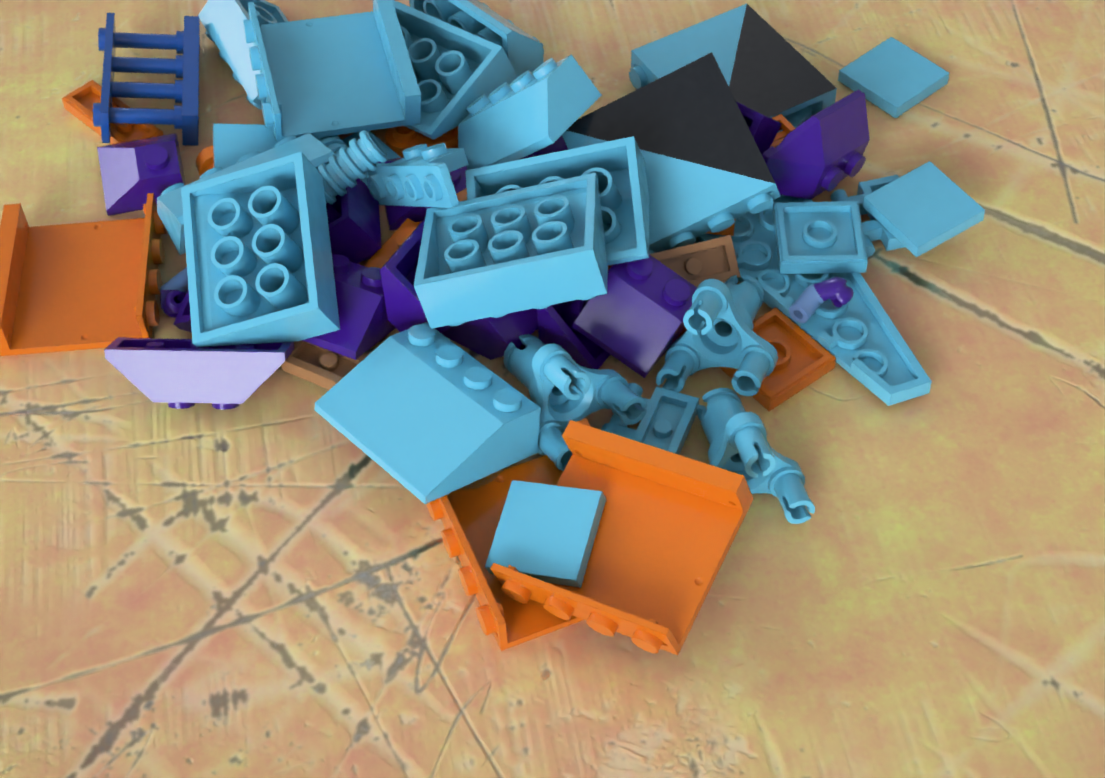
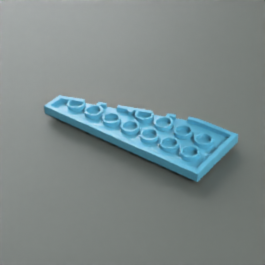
[695,195,932,406]

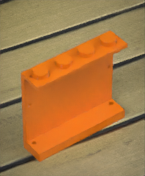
[0,193,167,356]
[427,418,591,651]
[490,420,754,655]

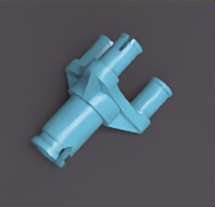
[656,275,778,396]
[503,334,647,471]
[696,388,815,524]

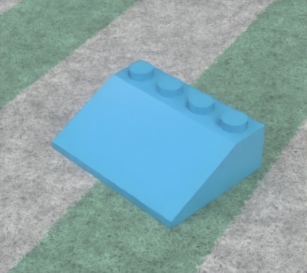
[392,0,517,140]
[465,136,649,266]
[181,152,340,347]
[414,172,608,329]
[315,322,541,504]

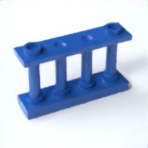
[93,13,200,146]

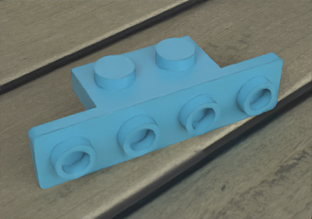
[367,143,469,208]

